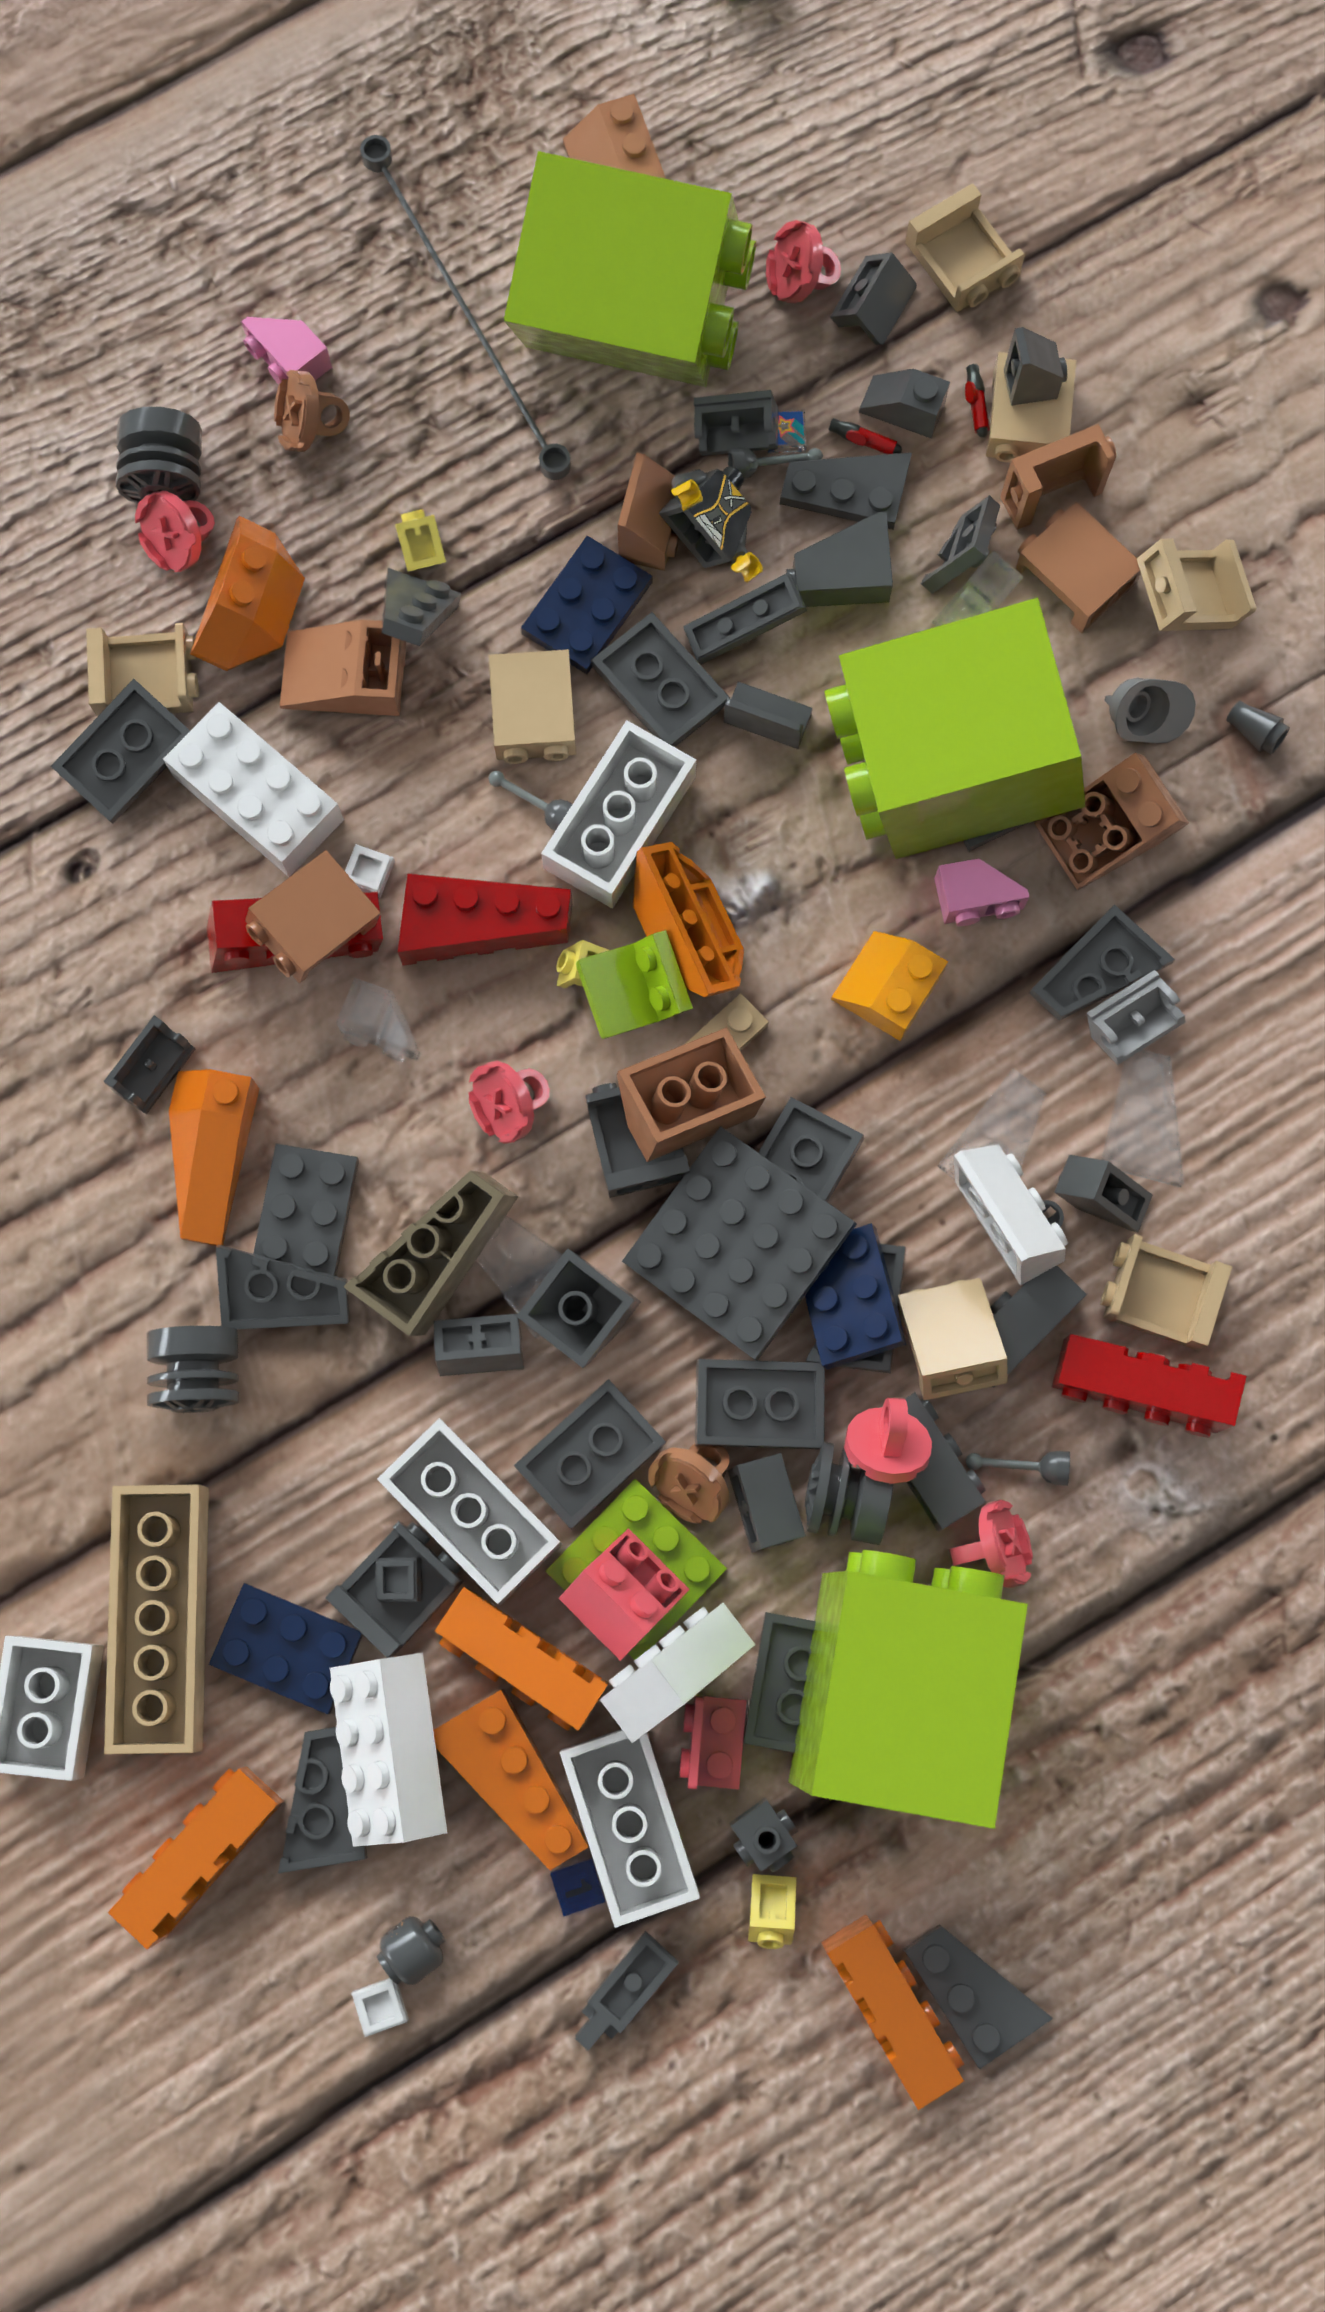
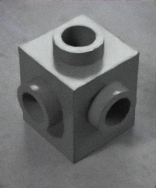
[730,1798,798,1872]

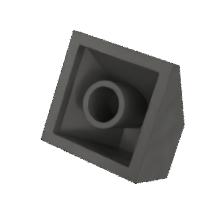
[516,1248,641,1368]

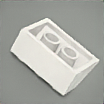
[954,1144,1068,1286]

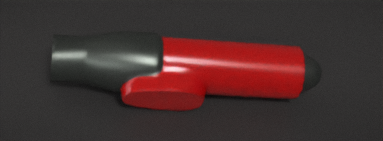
[965,364,990,438]
[829,418,902,454]

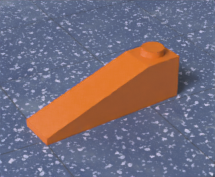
[169,1069,260,1246]

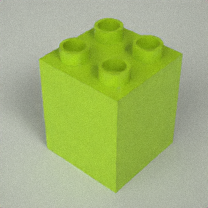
[504,151,756,387]
[825,597,1085,859]
[788,1550,1028,1829]

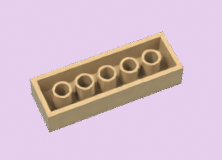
[104,1485,209,1754]

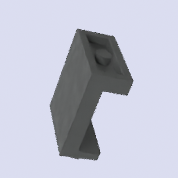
[585,1083,690,1198]
[325,1521,464,1658]

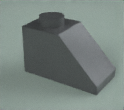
[1004,327,1067,406]
[859,369,950,439]
[1054,1155,1153,1232]

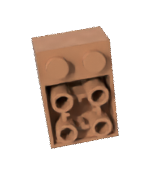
[280,619,406,716]
[1034,752,1189,890]

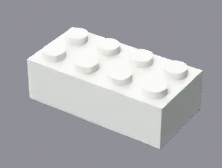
[163,702,344,877]
[541,720,696,909]
[377,1418,562,1605]
[330,1653,447,1847]
[560,1729,700,1928]

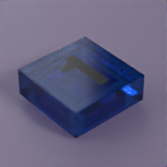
[550,1858,606,1917]

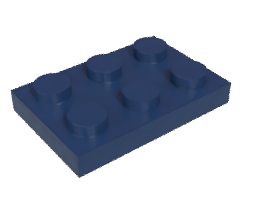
[521,536,653,675]
[805,1223,907,1369]
[208,1583,363,1714]

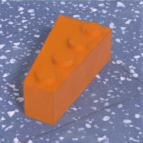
[435,1587,610,1731]
[433,1689,589,1870]
[107,1766,284,1950]
[821,1914,965,2111]

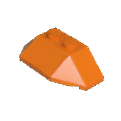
[190,515,305,671]
[633,842,744,997]

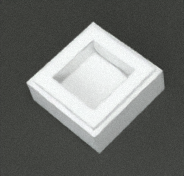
[345,844,395,898]
[352,1978,409,2037]

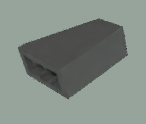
[786,511,893,607]

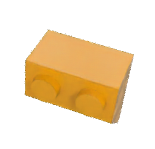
[831,931,948,1042]

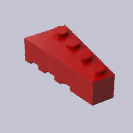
[397,873,573,966]
[207,892,383,973]
[1052,1334,1247,1438]

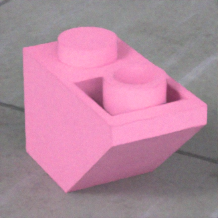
[241,317,332,384]
[934,858,1029,926]

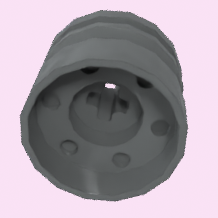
[116,406,202,504]
[147,1326,239,1413]
[804,1442,894,1545]

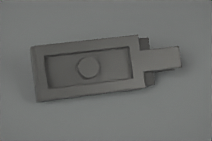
[575,1931,679,2051]

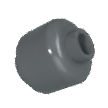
[377,1916,445,1985]

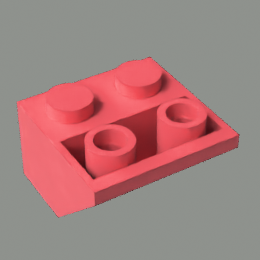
[558,1528,690,1661]

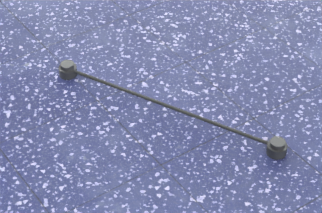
[360,135,571,480]

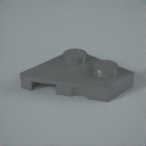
[921,495,1000,594]

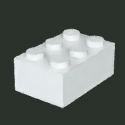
[600,1603,755,1743]
[0,1636,104,1781]

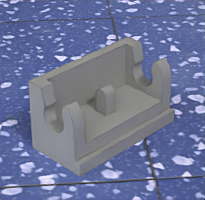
[1087,970,1185,1065]

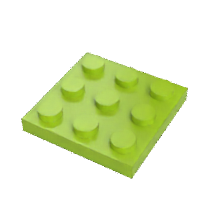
[545,1479,727,1660]

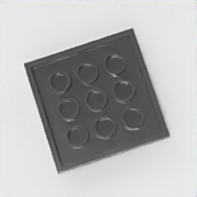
[622,1126,857,1361]

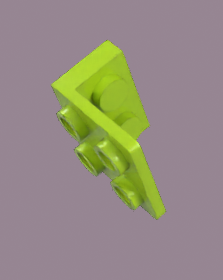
[576,930,693,1039]

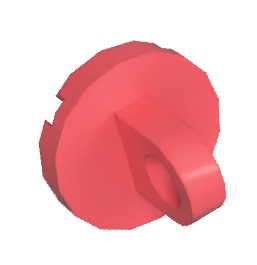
[766,220,841,304]
[135,491,215,572]
[468,1061,550,1144]
[844,1398,932,1484]
[949,1500,1033,1588]

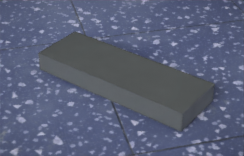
[683,572,807,665]

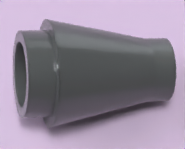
[1226,701,1290,755]

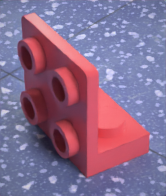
[679,1695,747,1790]

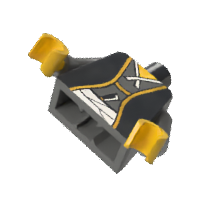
[659,467,763,583]

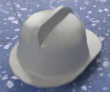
[1105,678,1196,743]

